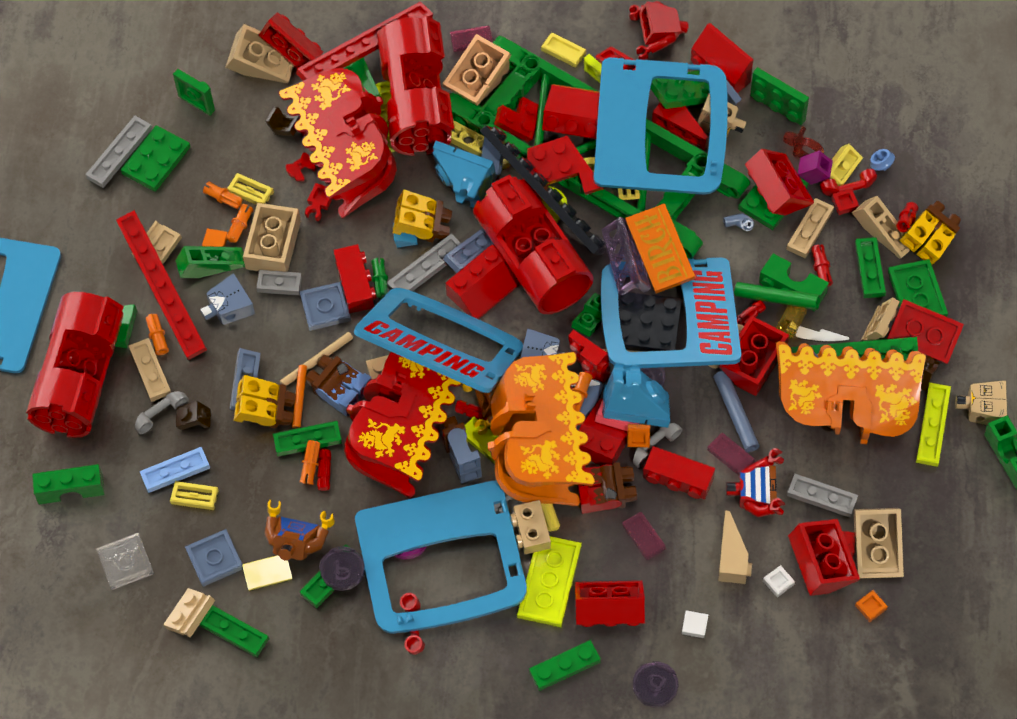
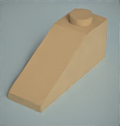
[852,196,910,259]
[718,511,752,584]

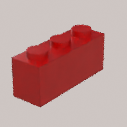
[333,244,377,314]
[643,446,715,500]

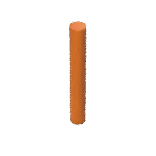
[292,365,307,429]

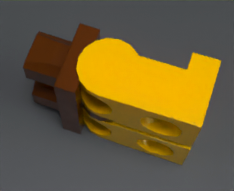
[392,190,452,243]
[899,201,961,265]
[234,375,296,429]

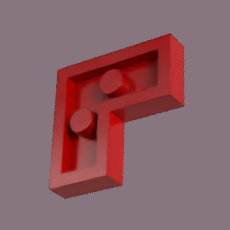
[494,97,539,142]

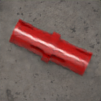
[896,202,919,232]
[811,244,833,287]

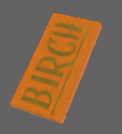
[625,203,695,294]

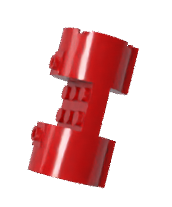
[378,16,454,156]
[473,175,594,314]
[26,292,124,438]

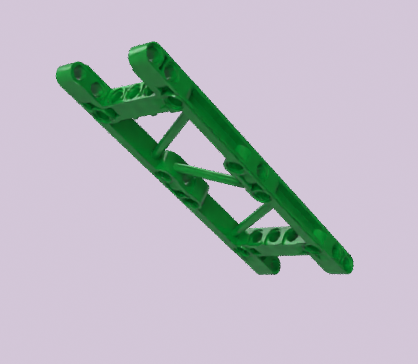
[450,36,750,259]

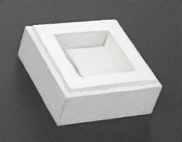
[763,565,795,597]
[682,611,708,638]

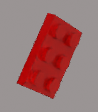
[887,299,964,365]

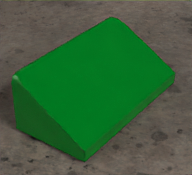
[115,304,137,348]

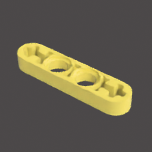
[451,121,511,169]

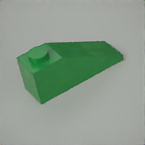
[175,246,245,278]

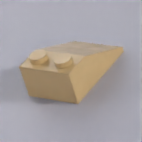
[225,24,293,83]
[853,508,904,578]

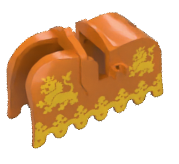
[776,341,926,444]
[487,352,595,506]

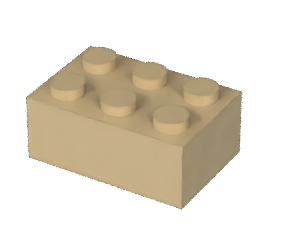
[243,203,301,272]

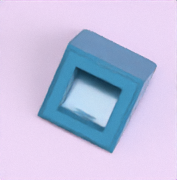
[393,223,418,248]

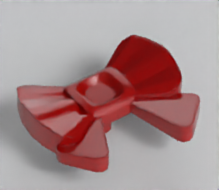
[285,152,316,182]

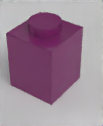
[798,151,833,185]

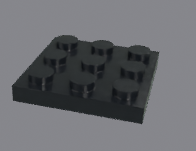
[618,291,682,352]

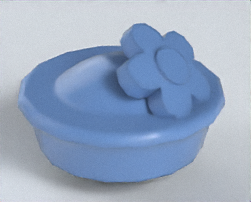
[870,149,895,171]

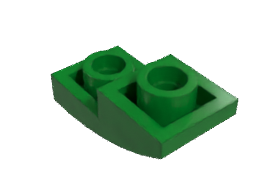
[571,293,602,337]

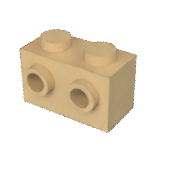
[510,500,551,555]

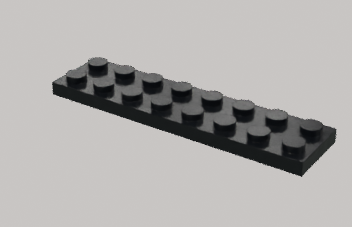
[480,125,607,256]

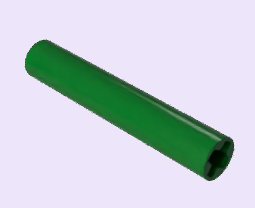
[734,282,821,310]

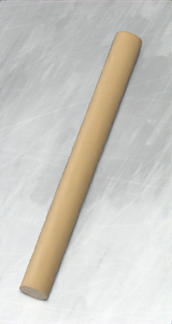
[280,332,353,386]

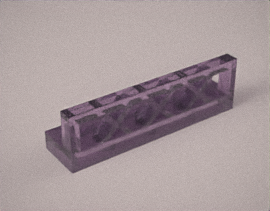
[601,217,651,296]

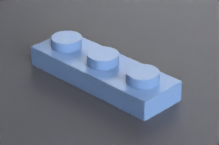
[140,447,210,493]

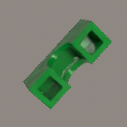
[759,253,829,312]
[984,415,1017,489]
[32,464,105,505]

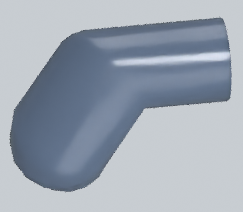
[723,213,754,231]

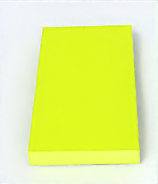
[517,536,582,627]

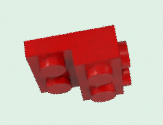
[568,329,610,383]

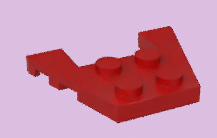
[527,136,604,203]

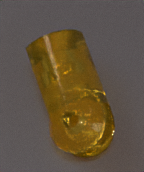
[776,305,807,340]

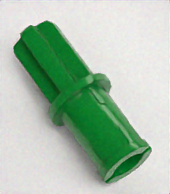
[371,258,388,300]

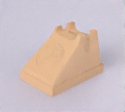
[443,34,511,106]

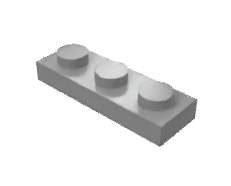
[787,474,858,518]

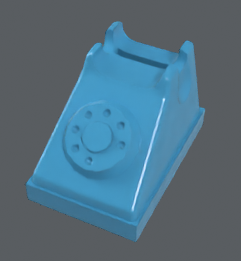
[433,141,497,208]
[603,362,670,428]

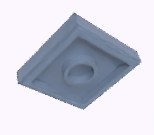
[300,282,351,331]
[185,529,243,587]

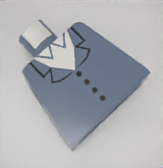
[200,273,255,325]
[520,329,566,358]

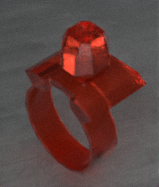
[783,126,824,158]

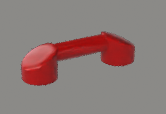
[820,169,877,197]
[400,593,425,655]

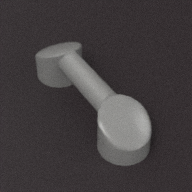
[135,391,189,434]
[633,423,683,468]

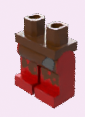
[578,462,637,514]

